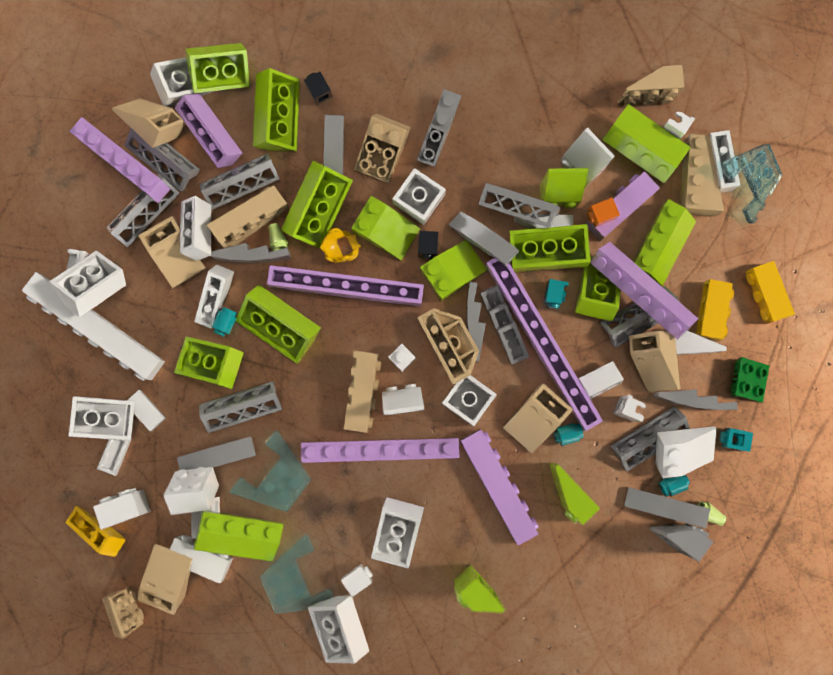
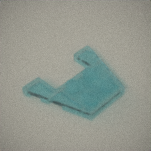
[721,144,782,224]
[230,430,311,512]
[260,534,334,614]

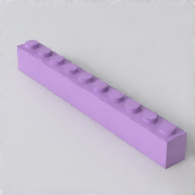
[486,258,603,431]

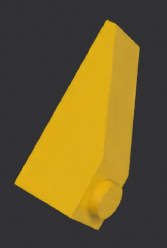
[65,506,126,557]

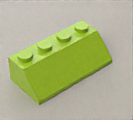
[253,68,300,152]
[603,104,691,183]
[281,161,353,249]
[633,199,696,286]
[510,224,591,273]
[236,284,321,364]
[193,510,283,562]
[454,565,505,613]

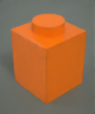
[587,197,620,228]

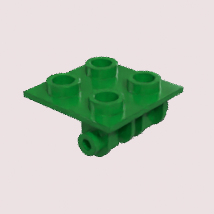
[730,357,770,403]

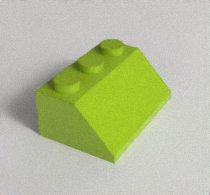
[185,43,250,93]

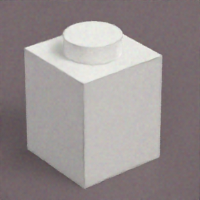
[388,344,416,372]
[341,563,373,597]

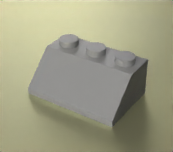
[649,523,713,562]

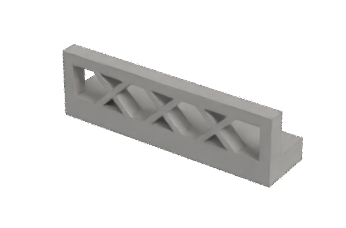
[124,128,200,192]
[199,153,280,210]
[106,173,179,247]
[479,183,560,228]
[600,286,679,348]
[199,381,282,433]
[611,406,690,472]

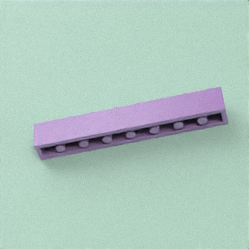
[267,265,424,307]
[301,438,459,463]

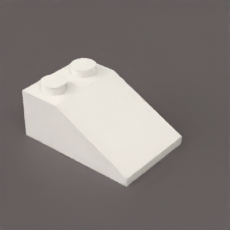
[150,57,213,107]
[560,128,614,187]
[382,384,424,416]
[69,396,135,440]
[655,426,716,478]
[371,497,424,569]

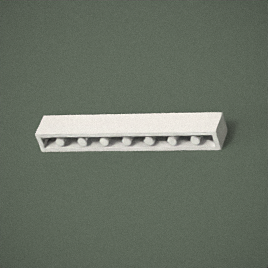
[22,272,165,381]

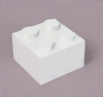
[393,168,446,225]
[441,375,497,426]
[163,467,219,515]
[93,488,151,529]

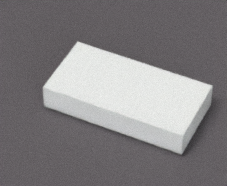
[127,390,166,431]
[97,439,131,476]

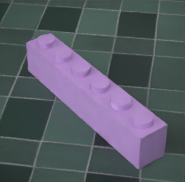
[70,117,170,203]
[591,242,698,340]
[460,430,539,546]

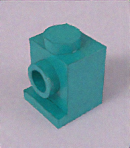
[543,279,569,309]
[719,428,753,452]

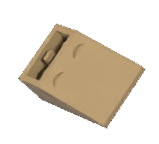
[618,65,684,106]
[112,98,185,148]
[354,114,411,183]
[138,216,206,288]
[629,331,680,392]
[503,383,573,453]
[137,544,193,615]
[102,586,144,638]

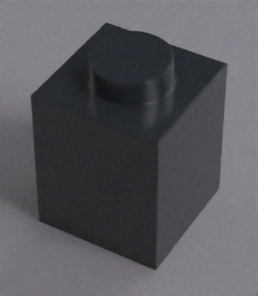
[304,71,332,106]
[418,230,439,260]

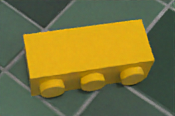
[746,261,795,324]
[696,279,734,341]

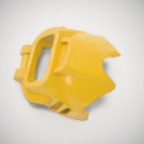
[320,228,361,263]

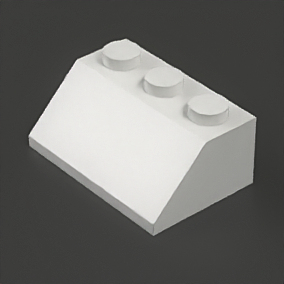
[49,251,126,317]
[308,595,369,663]

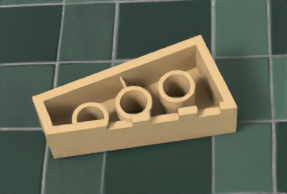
[680,134,724,216]
[207,185,289,248]
[344,351,382,433]

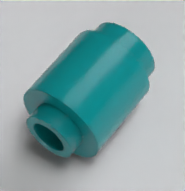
[212,307,237,337]
[553,423,584,446]
[659,474,690,497]

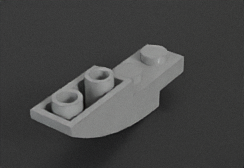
[417,89,462,167]

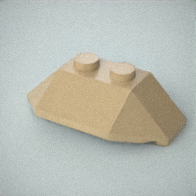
[417,308,479,385]

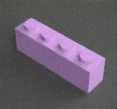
[175,94,243,168]
[586,171,660,241]

